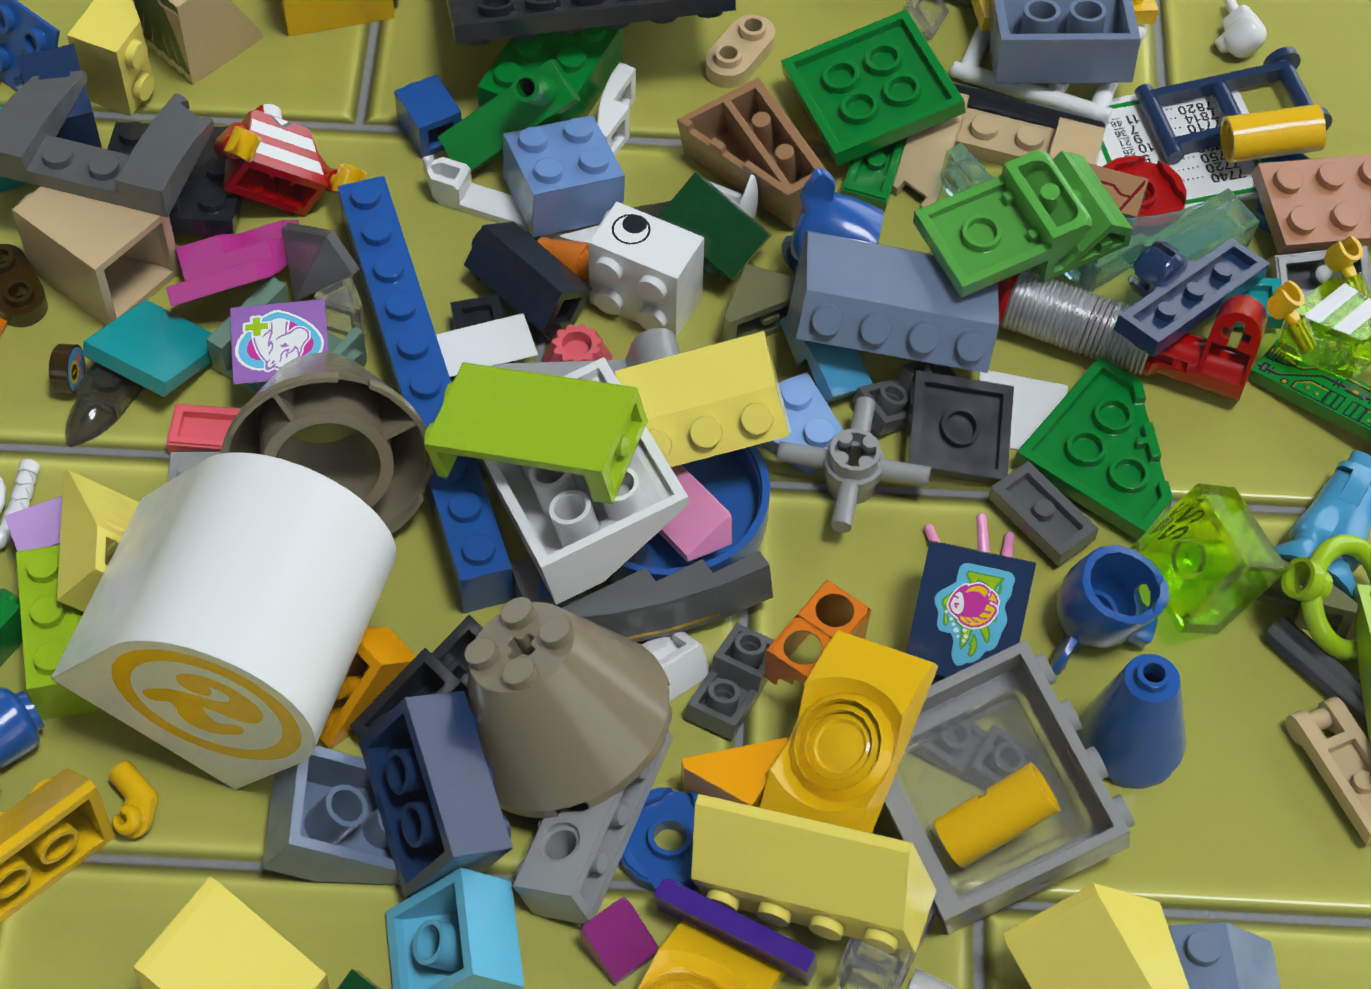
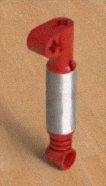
[930,251,1268,402]

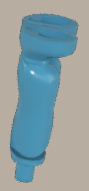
[1265,451,1371,600]

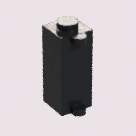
[464,221,592,342]

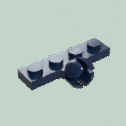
[1113,237,1270,357]

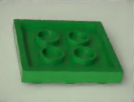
[781,9,966,166]

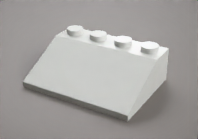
[479,357,690,605]

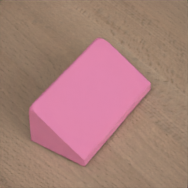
[658,465,732,562]

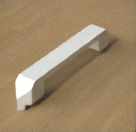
[422,155,610,242]

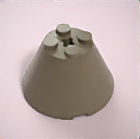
[464,597,673,818]

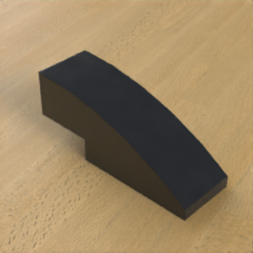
[350,615,483,739]

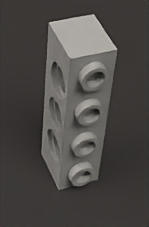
[513,730,673,924]

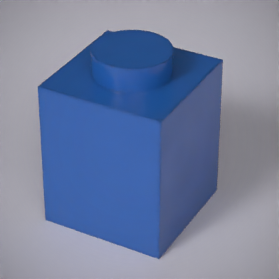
[394,75,462,158]

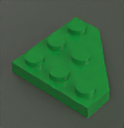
[1014,356,1173,543]

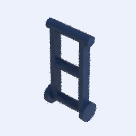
[1134,47,1333,164]

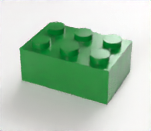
[477,26,623,125]

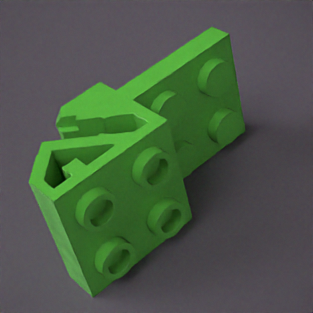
[913,150,1133,298]

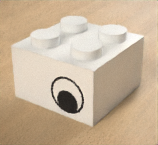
[588,201,704,338]

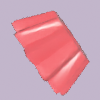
[542,324,613,362]

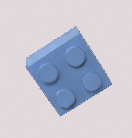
[503,115,625,238]

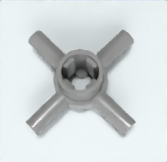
[776,397,931,533]

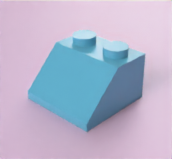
[386,867,525,989]

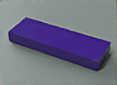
[654,877,817,985]

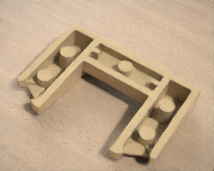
[892,93,1106,209]

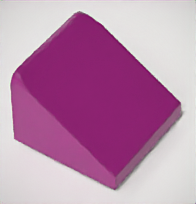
[580,896,659,986]

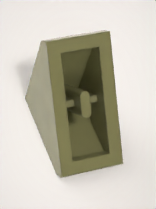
[723,264,795,342]

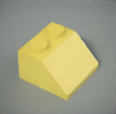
[67,0,155,116]

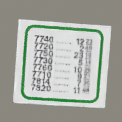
[1097,90,1261,212]

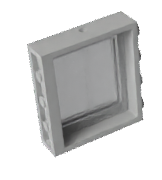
[883,640,1135,935]

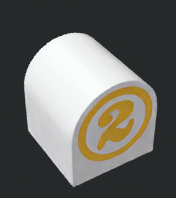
[51,452,396,789]

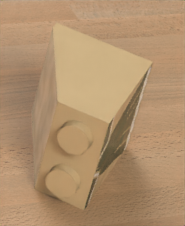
[133,0,263,85]

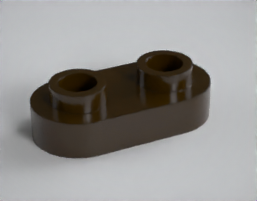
[0,244,48,328]

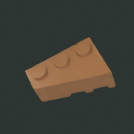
[677,77,827,228]

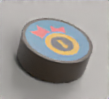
[49,343,85,394]

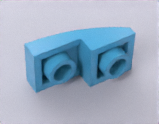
[779,316,873,403]

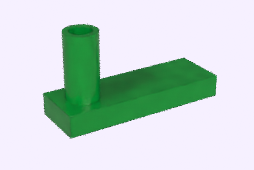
[438,59,581,175]

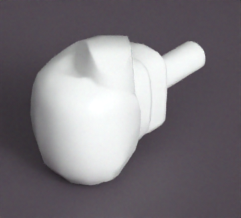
[1214,0,1267,59]

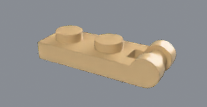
[1286,696,1371,845]

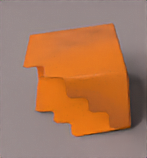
[764,580,871,685]

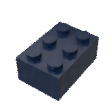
[359,690,513,899]

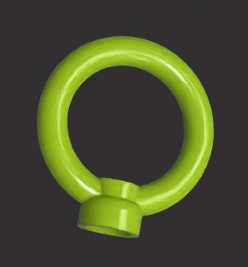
[1281,534,1371,661]

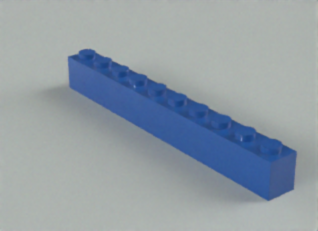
[337,176,514,613]

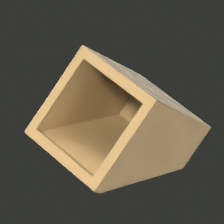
[12,186,182,326]

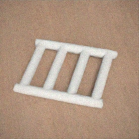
[950,24,1147,124]

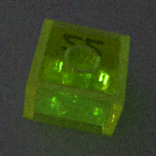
[1129,483,1288,634]

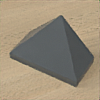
[282,223,360,301]

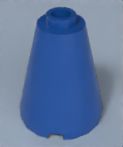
[1077,654,1186,789]

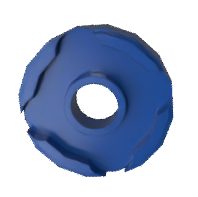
[619,787,699,892]

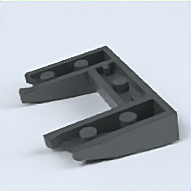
[0,71,214,218]

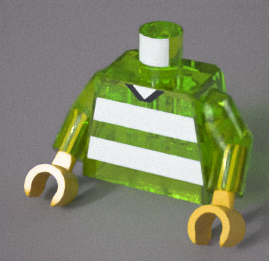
[1267,236,1371,380]

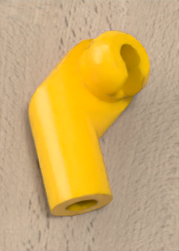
[108,761,159,839]

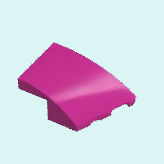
[166,220,299,307]

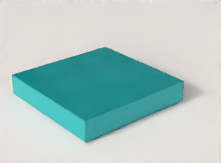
[83,299,212,397]

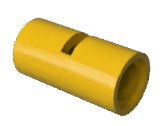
[1220,104,1326,163]
[934,762,1060,868]

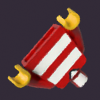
[213,104,367,217]

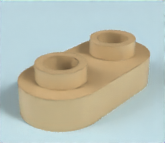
[705,15,775,88]

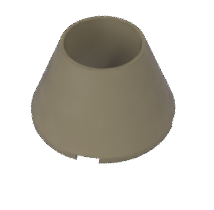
[220,352,433,534]

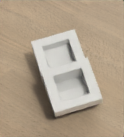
[597,62,636,156]

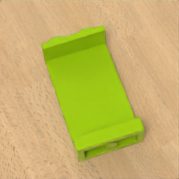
[424,362,648,504]

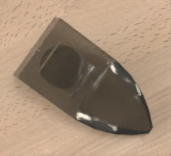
[65,362,145,447]

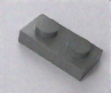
[988,461,1099,566]

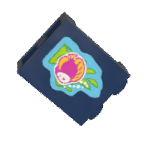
[906,540,1036,684]

